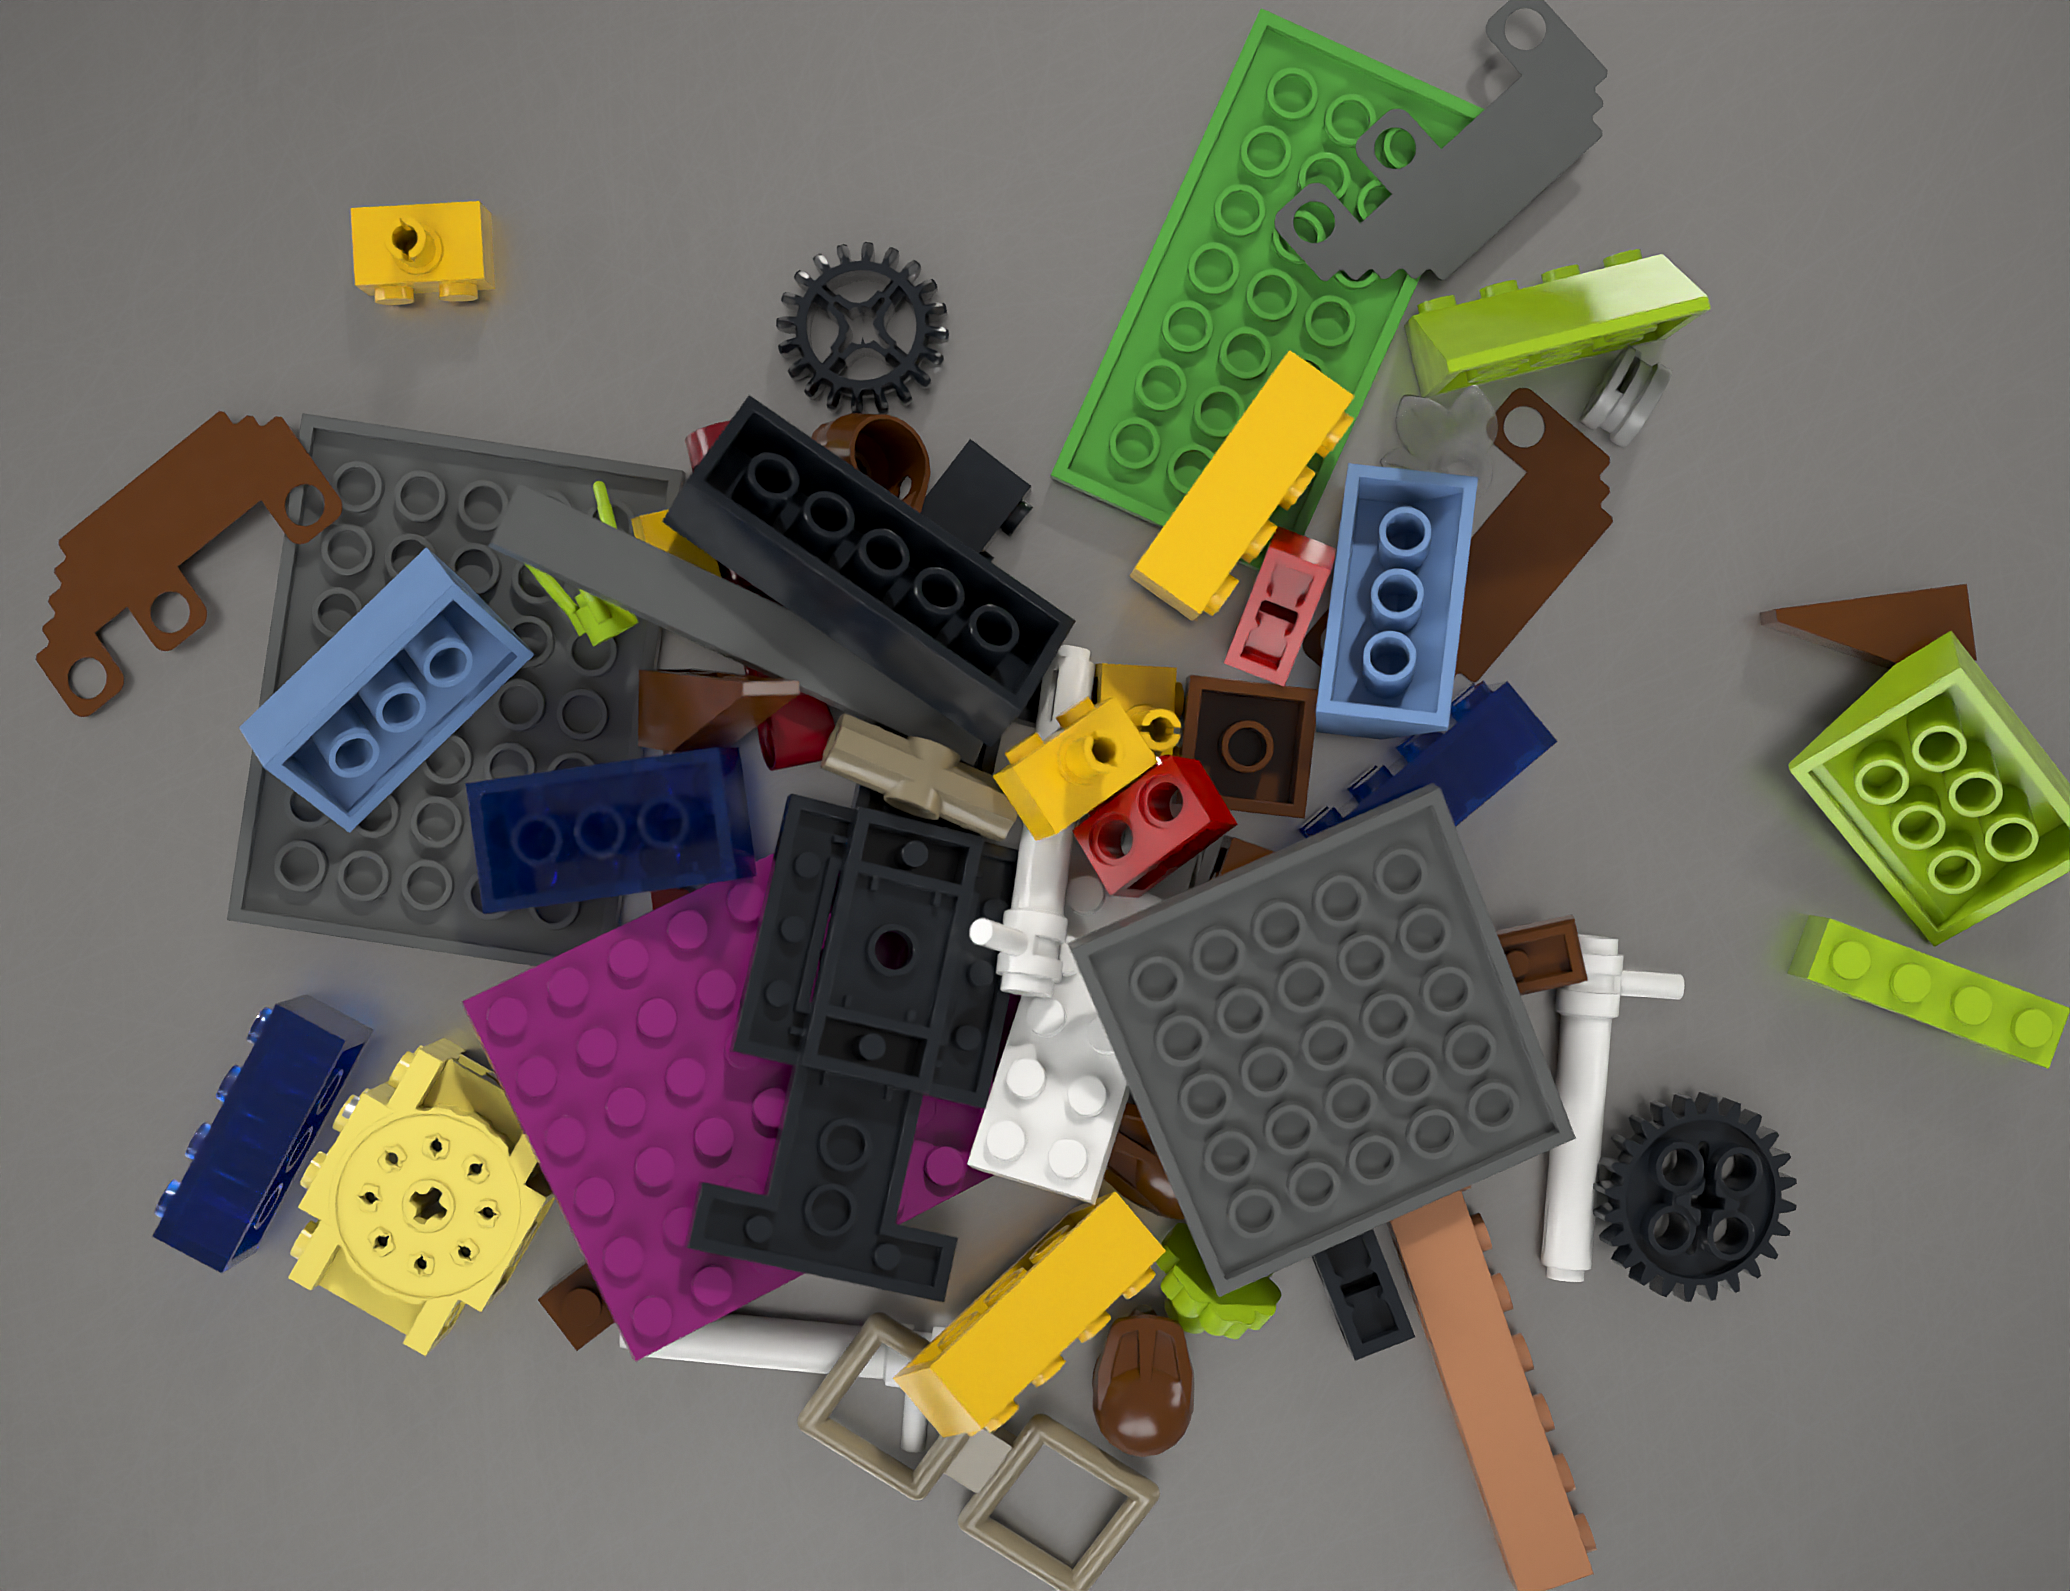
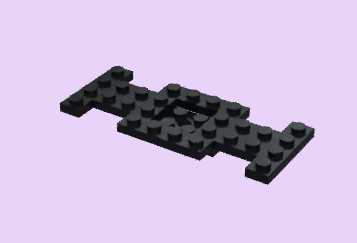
[684,679,1042,1303]

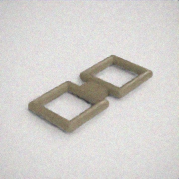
[797,1312,1160,1591]

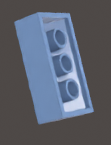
[1316,463,1478,740]
[239,547,535,833]

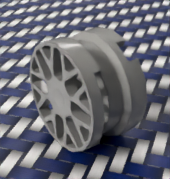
[1579,344,1672,448]

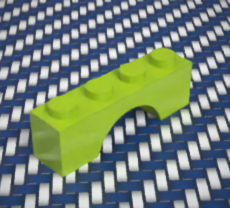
[1787,915,2070,1069]

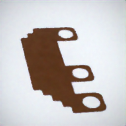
[1302,388,1613,682]
[35,411,343,717]

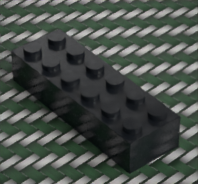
[662,395,1076,747]

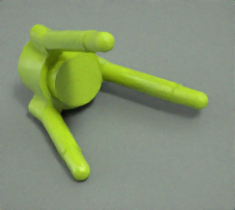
[524,481,639,647]

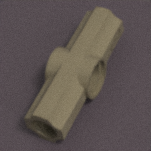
[820,713,1018,842]

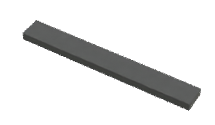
[489,483,983,767]

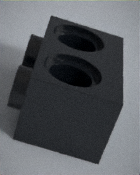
[1311,1229,1415,1361]

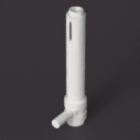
[970,645,1096,998]
[1541,934,1685,1282]
[620,1314,945,1452]

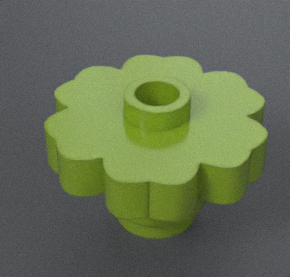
[1156,1223,1281,1339]

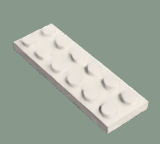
[967,813,1206,1205]

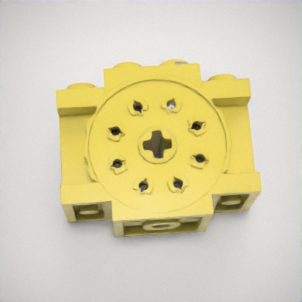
[288,1038,556,1356]

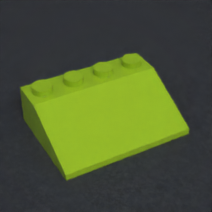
[1404,249,1711,399]
[1789,631,2070,947]

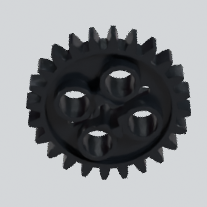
[1593,1092,1797,1302]

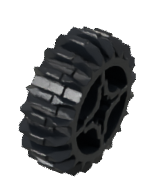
[776,242,949,415]

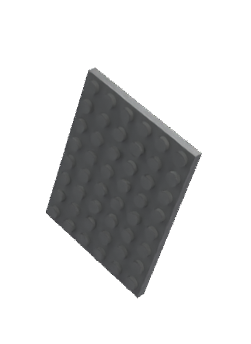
[227,413,686,966]

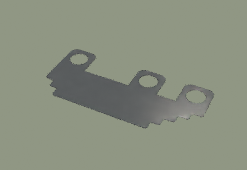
[1274,0,1608,281]

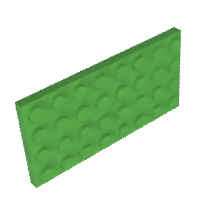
[1050,8,1485,572]

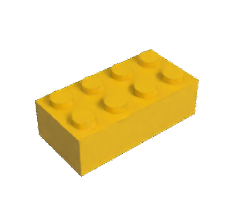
[1130,350,1355,621]
[893,1191,1166,1438]

